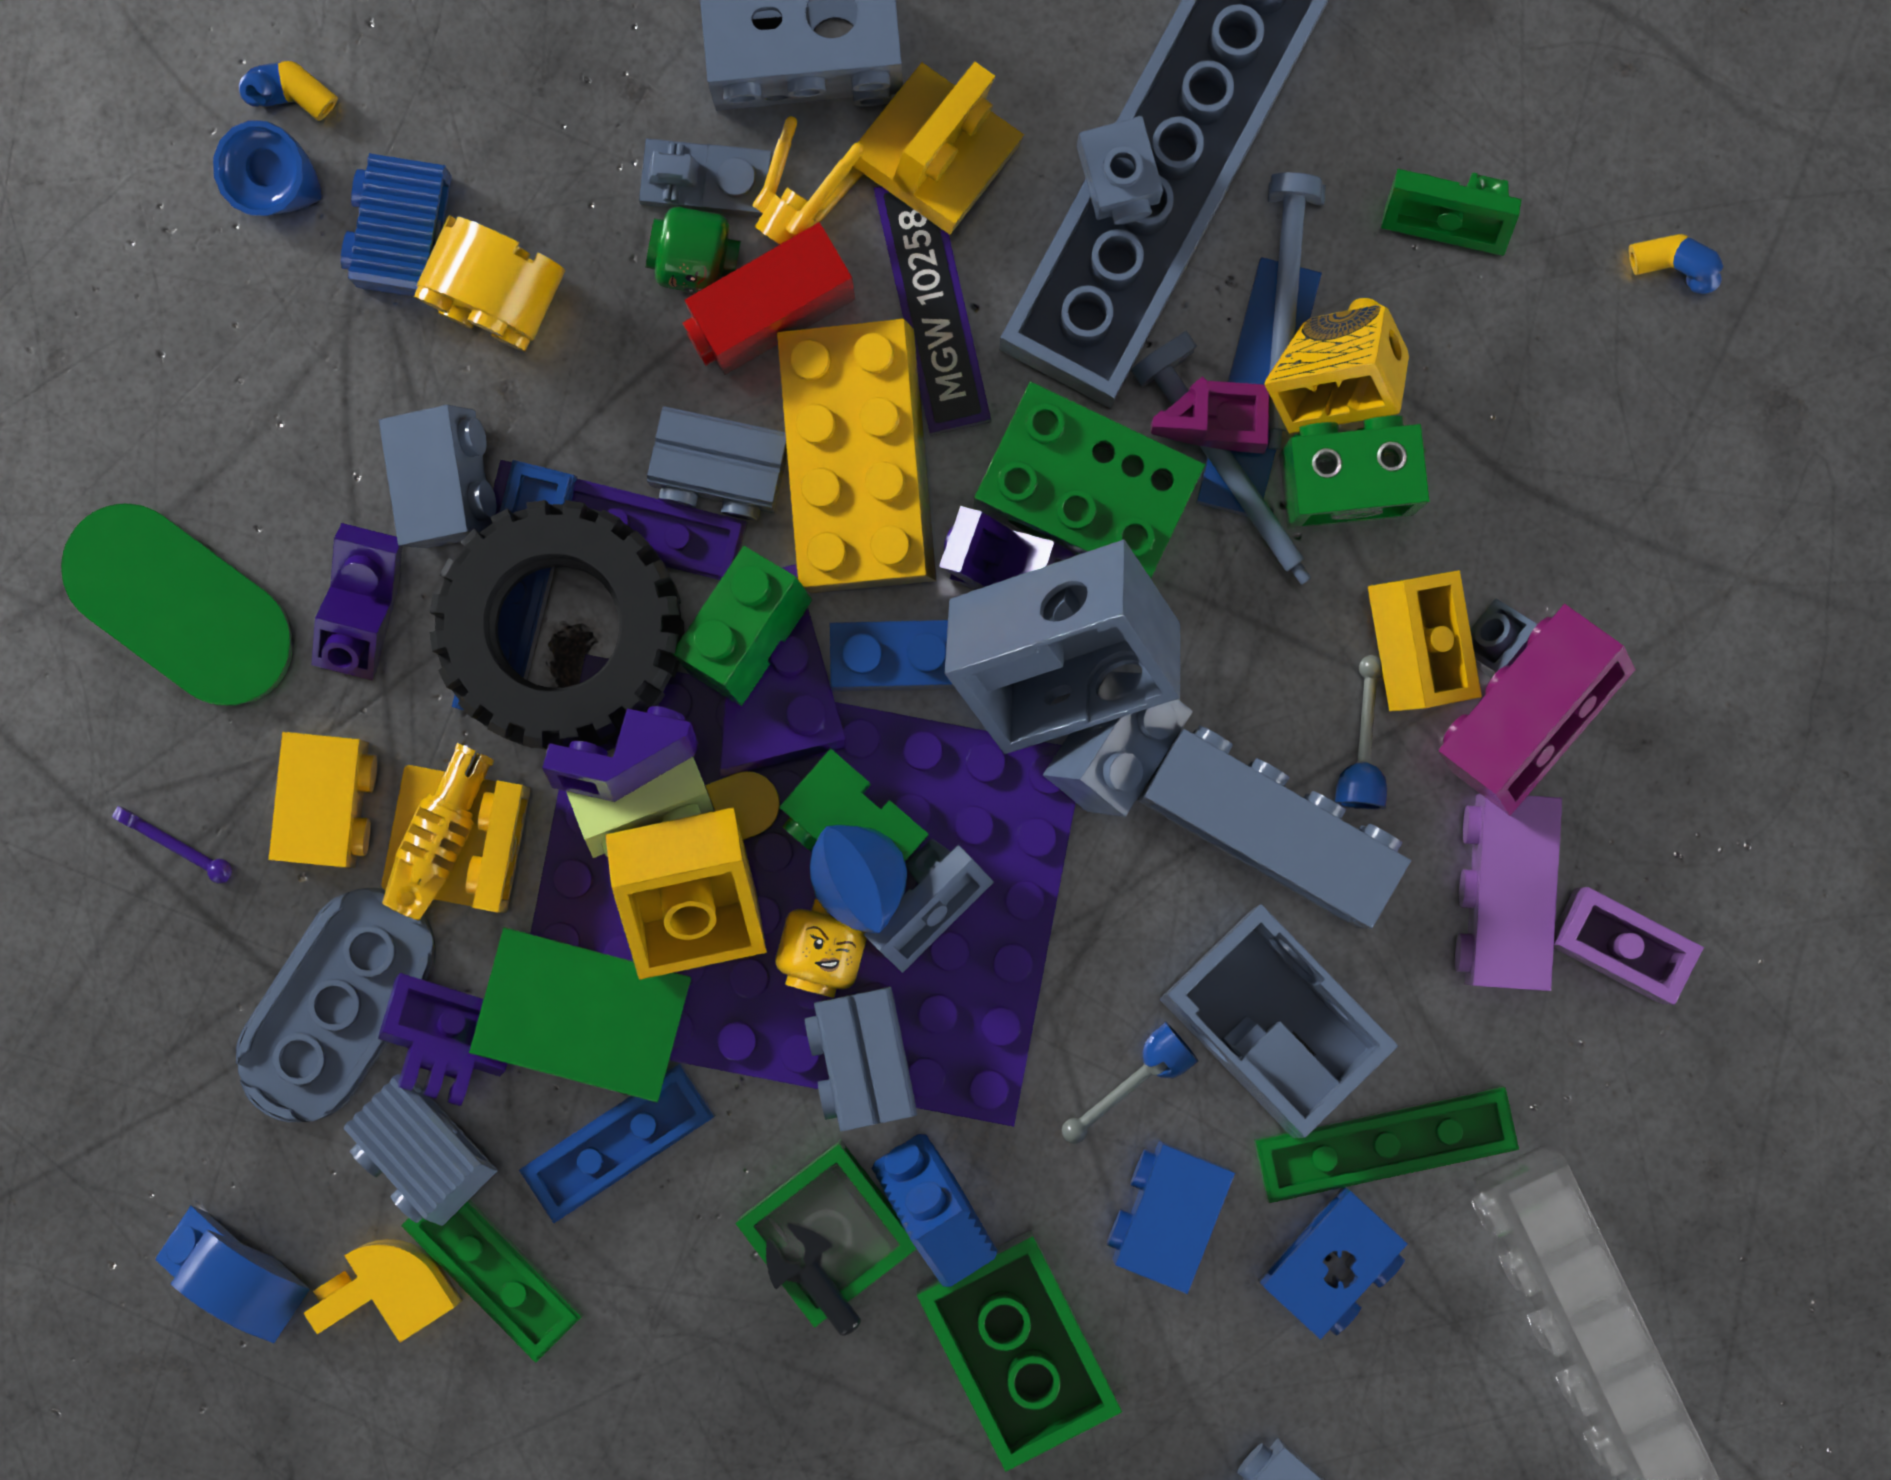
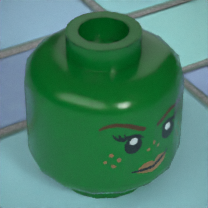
[645,207,741,293]

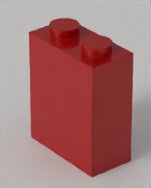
[682,222,855,375]

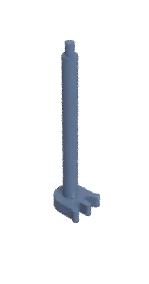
[1268,172,1326,450]
[1131,330,1311,585]

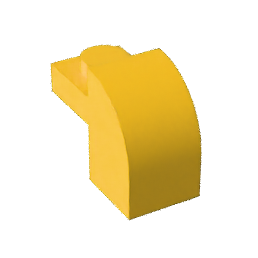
[304,1239,463,1343]

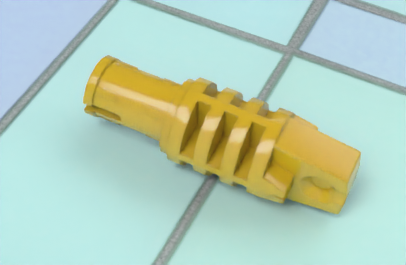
[382,743,495,920]

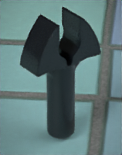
[766,1222,861,1336]

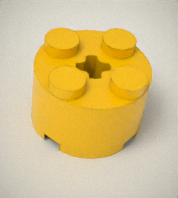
[413,215,566,352]

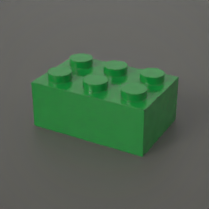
[917,1230,1122,1472]

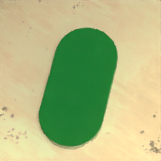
[61,503,293,706]

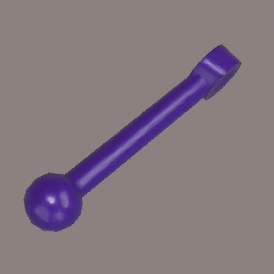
[112,805,232,884]

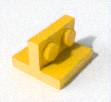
[853,61,1025,235]

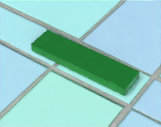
[1254,1086,1519,1203]

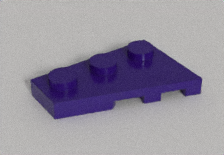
[720,564,845,778]

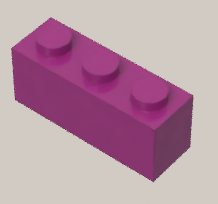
[1438,603,1636,816]

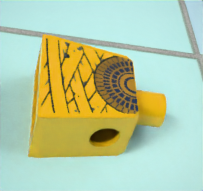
[1264,298,1409,434]

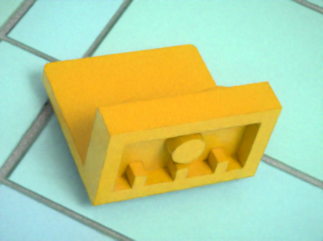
[381,765,531,913]

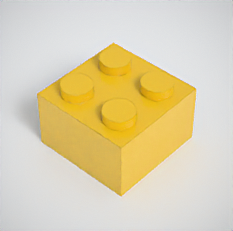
[605,807,767,980]

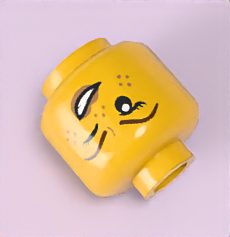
[775,899,867,998]

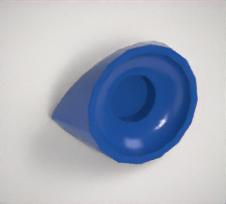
[213,120,321,216]
[810,825,907,933]

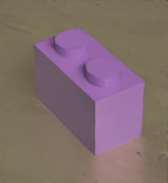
[1554,887,1704,1005]

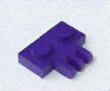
[378,973,508,1106]

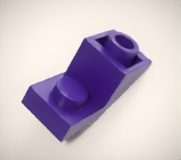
[311,523,403,681]
[542,706,698,802]

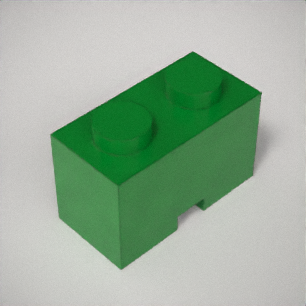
[672,546,812,706]
[779,748,929,862]

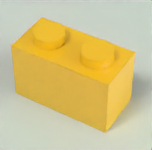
[1368,570,1482,711]
[268,732,377,868]

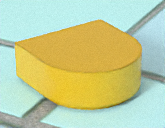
[705,771,780,840]

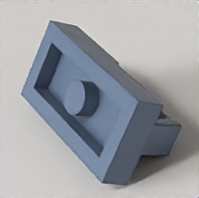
[639,138,772,217]
[864,839,994,973]

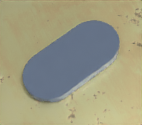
[236,888,436,1122]

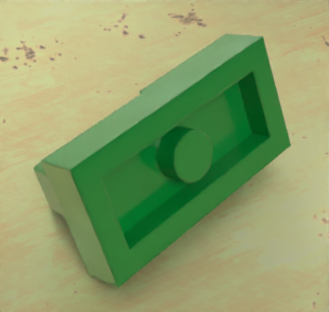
[1381,169,1522,256]

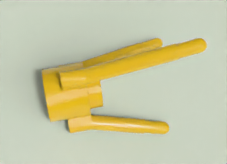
[752,116,864,244]

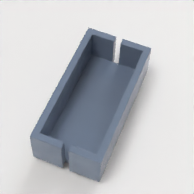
[1138,726,1412,929]

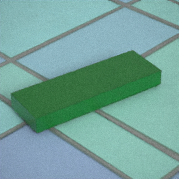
[401,1199,583,1363]

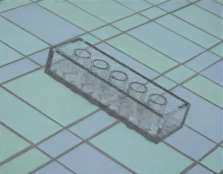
[1471,1146,1720,1480]

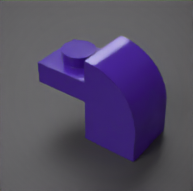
[939,506,1077,590]

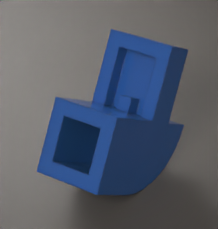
[155,1206,310,1343]

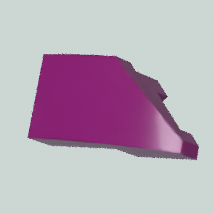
[1151,376,1269,454]

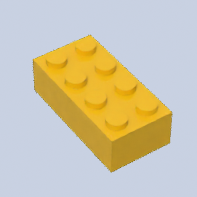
[777,319,936,593]

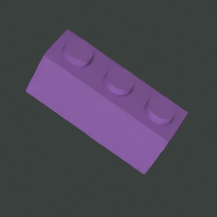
[1455,794,1563,991]

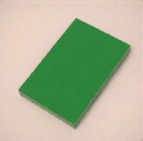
[469,927,692,1103]

